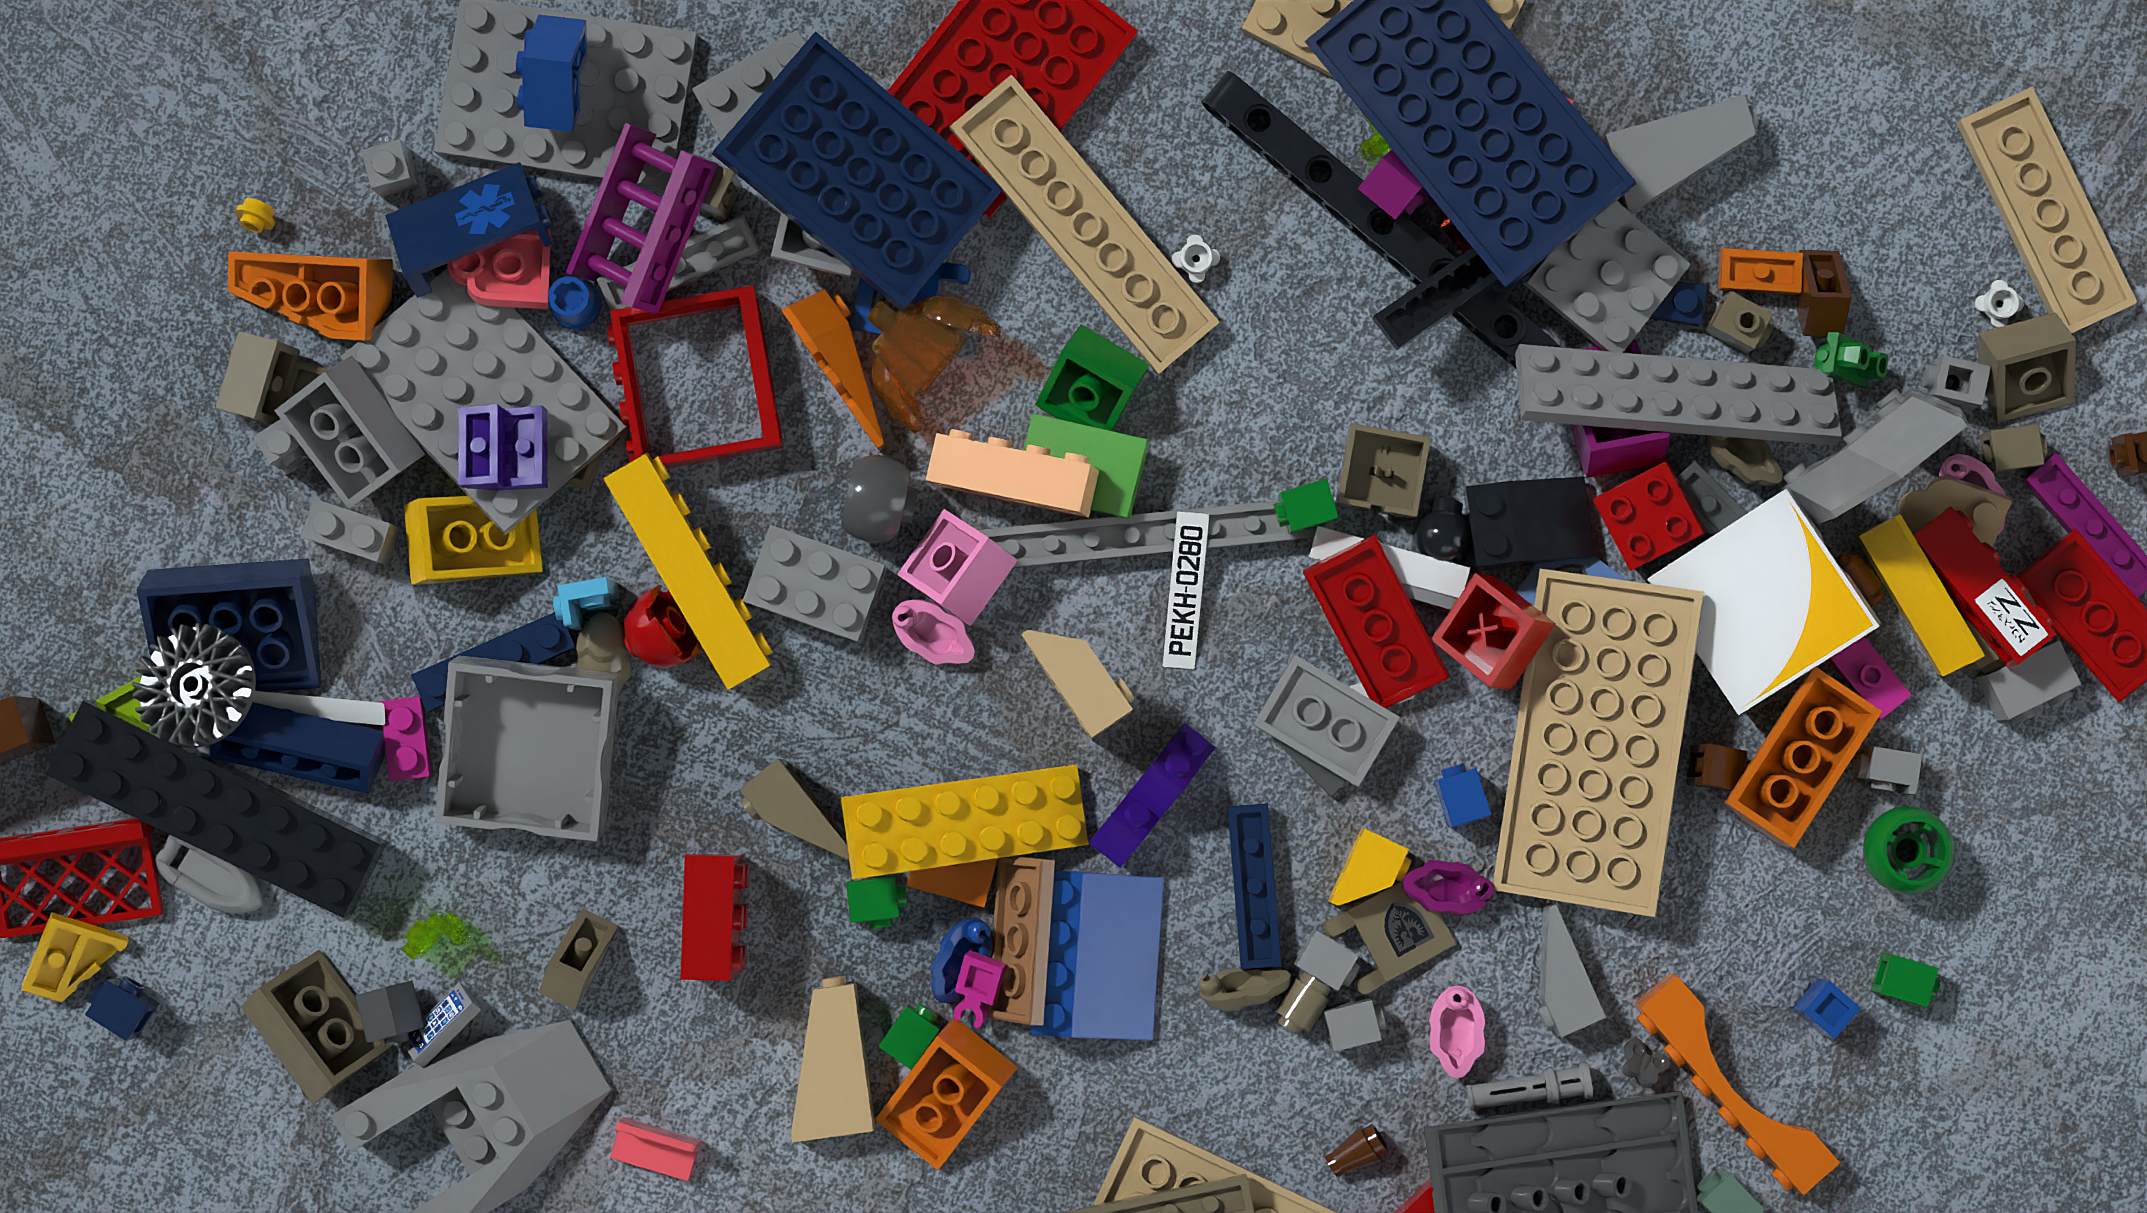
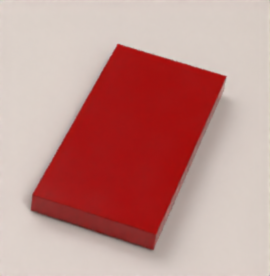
[2015,528,2147,703]
[1303,534,1450,709]

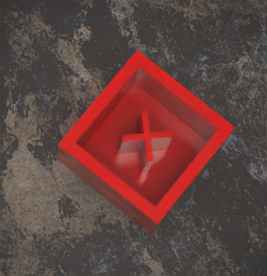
[1592,460,1707,571]
[1431,573,1556,690]

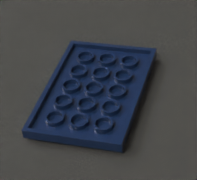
[712,31,1003,311]

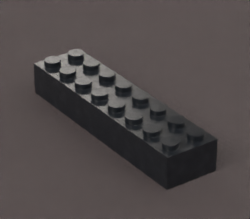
[46,700,388,918]

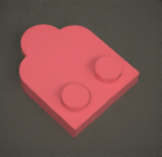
[447,229,551,309]

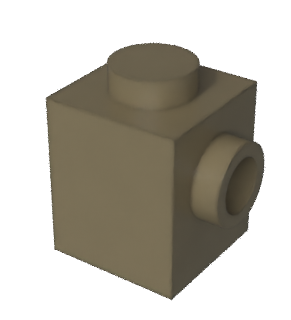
[1704,291,1773,354]

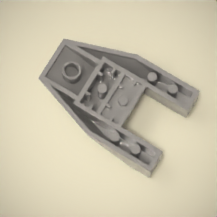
[1778,387,1968,525]
[330,1019,612,1213]

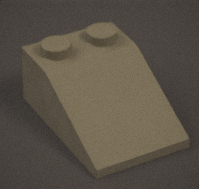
[739,759,849,860]

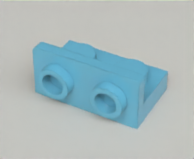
[553,577,620,630]

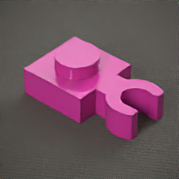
[954,950,1007,1029]

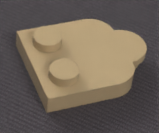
[1897,476,2012,547]

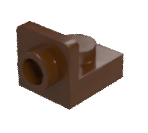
[2109,432,2147,478]

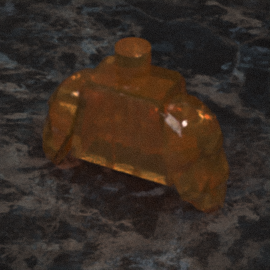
[867,295,1001,435]

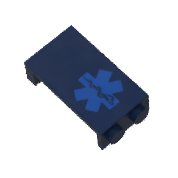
[385,162,554,298]

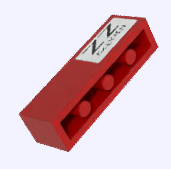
[1913,506,2057,668]

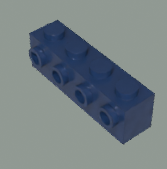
[209,702,384,794]

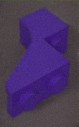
[1088,722,1216,868]

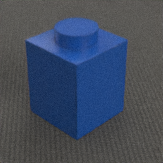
[1434,763,1491,827]

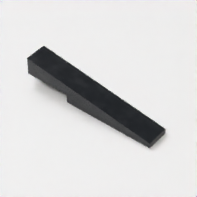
[1372,248,1501,351]

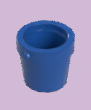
[548,275,602,332]

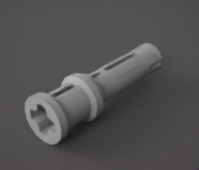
[1466,1062,1593,1111]

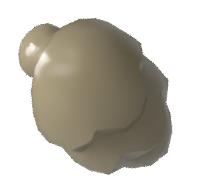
[1705,435,1783,487]
[576,612,632,694]
[1198,967,1291,1011]

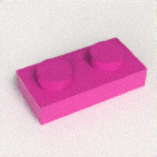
[380,696,433,782]

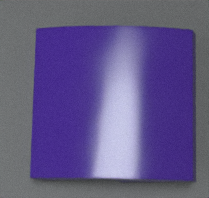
[458,404,548,490]

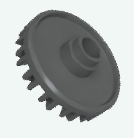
[132,623,256,748]

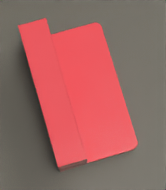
[610,1117,701,1181]

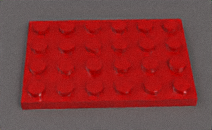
[887,0,1138,220]

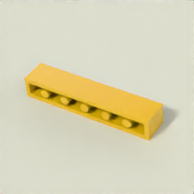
[603,452,773,690]

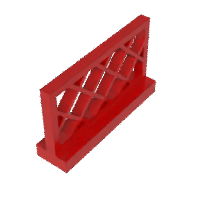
[0,818,164,938]

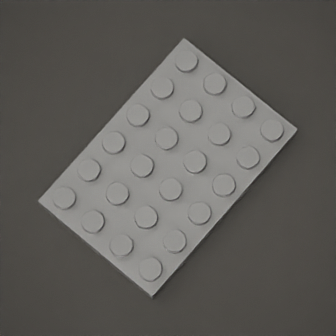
[434,0,698,190]
[340,269,626,535]

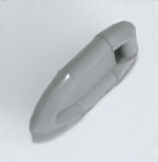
[155,835,263,914]

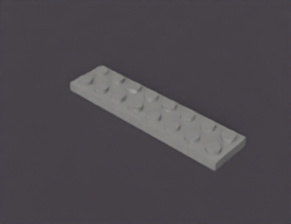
[1515,344,1842,446]

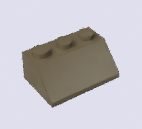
[240,950,392,1105]

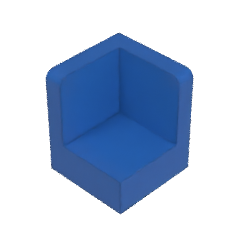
[1792,979,1861,1039]

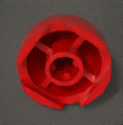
[624,585,701,668]

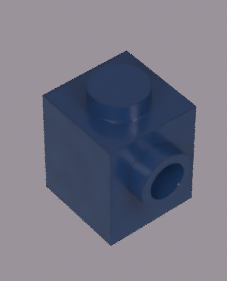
[85,976,160,1041]

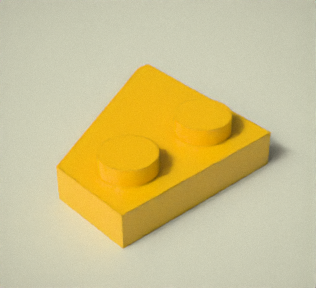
[21,912,128,1002]

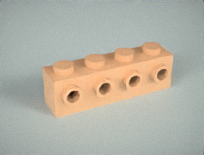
[926,429,1099,518]

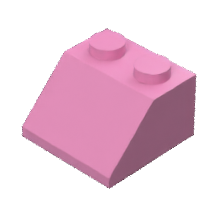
[897,509,1018,626]

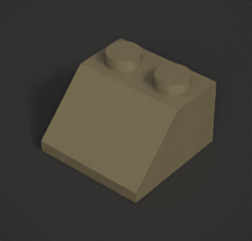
[1978,312,2076,423]

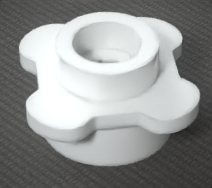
[1172,235,1220,283]
[1975,280,2024,328]

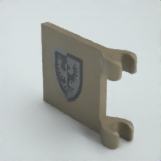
[1322,880,1456,994]

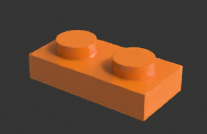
[1718,248,1803,295]

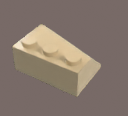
[1021,630,1135,740]

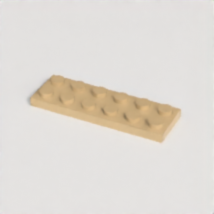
[1956,86,2138,334]

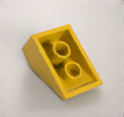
[404,496,543,585]

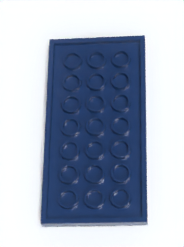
[1304,0,1637,289]

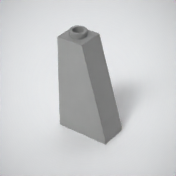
[1602,95,1758,214]

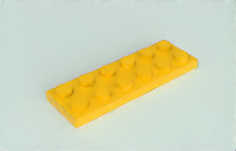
[841,764,1089,879]

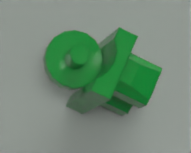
[1814,332,1889,388]

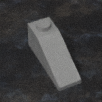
[1538,903,1606,1037]

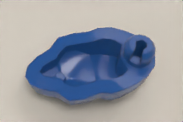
[930,918,992,1003]

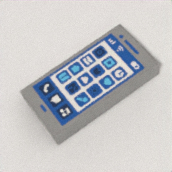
[403,982,481,1068]

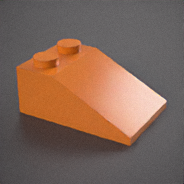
[875,1018,1018,1170]

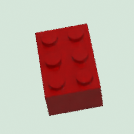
[680,854,750,981]

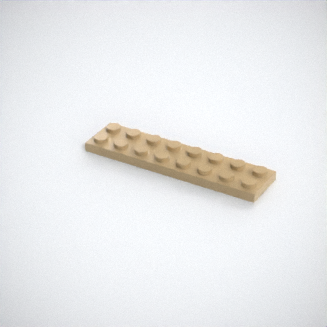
[949,75,1219,375]

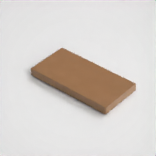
[988,856,1055,1026]

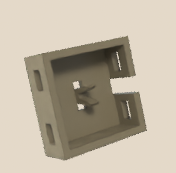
[1335,423,1431,520]

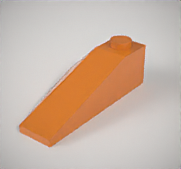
[228,251,393,341]
[781,289,886,452]

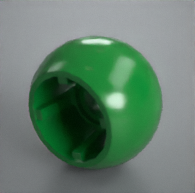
[1863,806,1955,895]

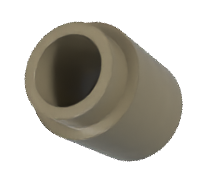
[1275,972,1332,1035]

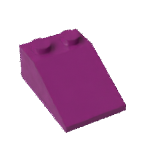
[1571,339,1670,478]

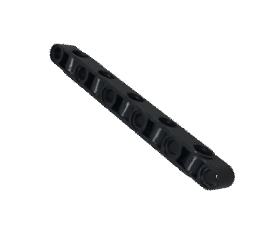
[1201,71,1560,370]

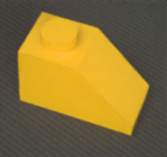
[1328,828,1411,906]

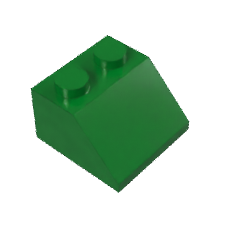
[1035,324,1150,431]

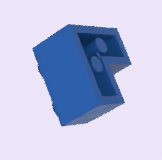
[516,14,587,132]

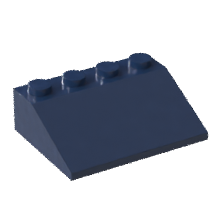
[136,558,321,692]

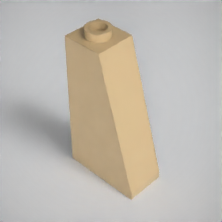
[791,976,876,1143]

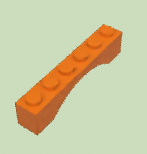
[1633,973,1840,1196]

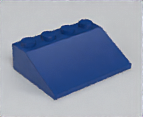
[1031,870,1164,1040]

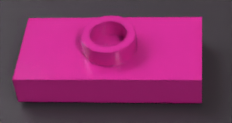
[1828,636,1912,720]

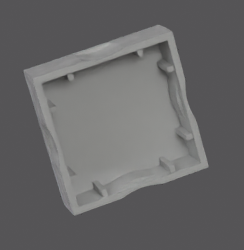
[435,655,620,842]

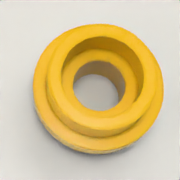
[235,198,275,233]

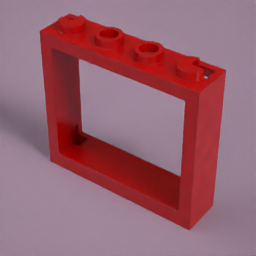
[606,286,784,469]

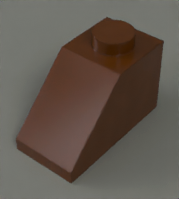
[1797,250,1852,338]
[1686,744,1751,791]

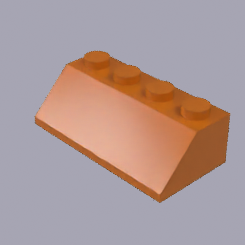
[1724,667,1882,848]

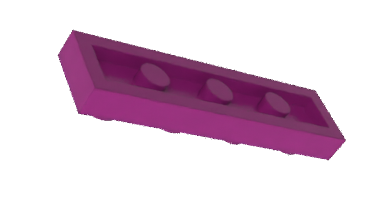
[2021,453,2147,597]

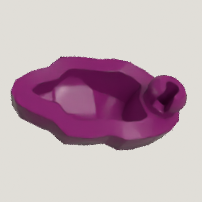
[1402,860,1494,916]

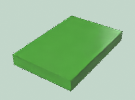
[1023,413,1150,519]

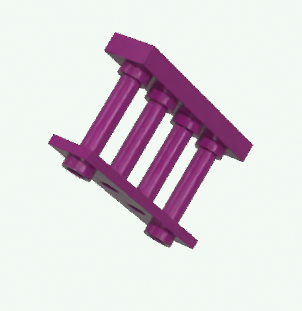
[566,123,718,314]

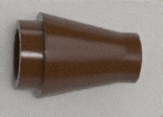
[1325,1124,1389,1177]

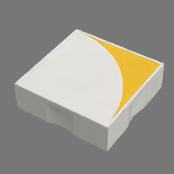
[1647,487,1881,715]

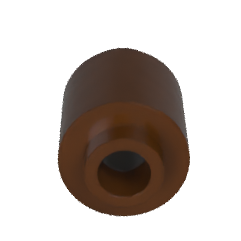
[1835,552,1885,608]

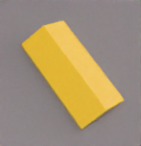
[1855,514,1985,677]

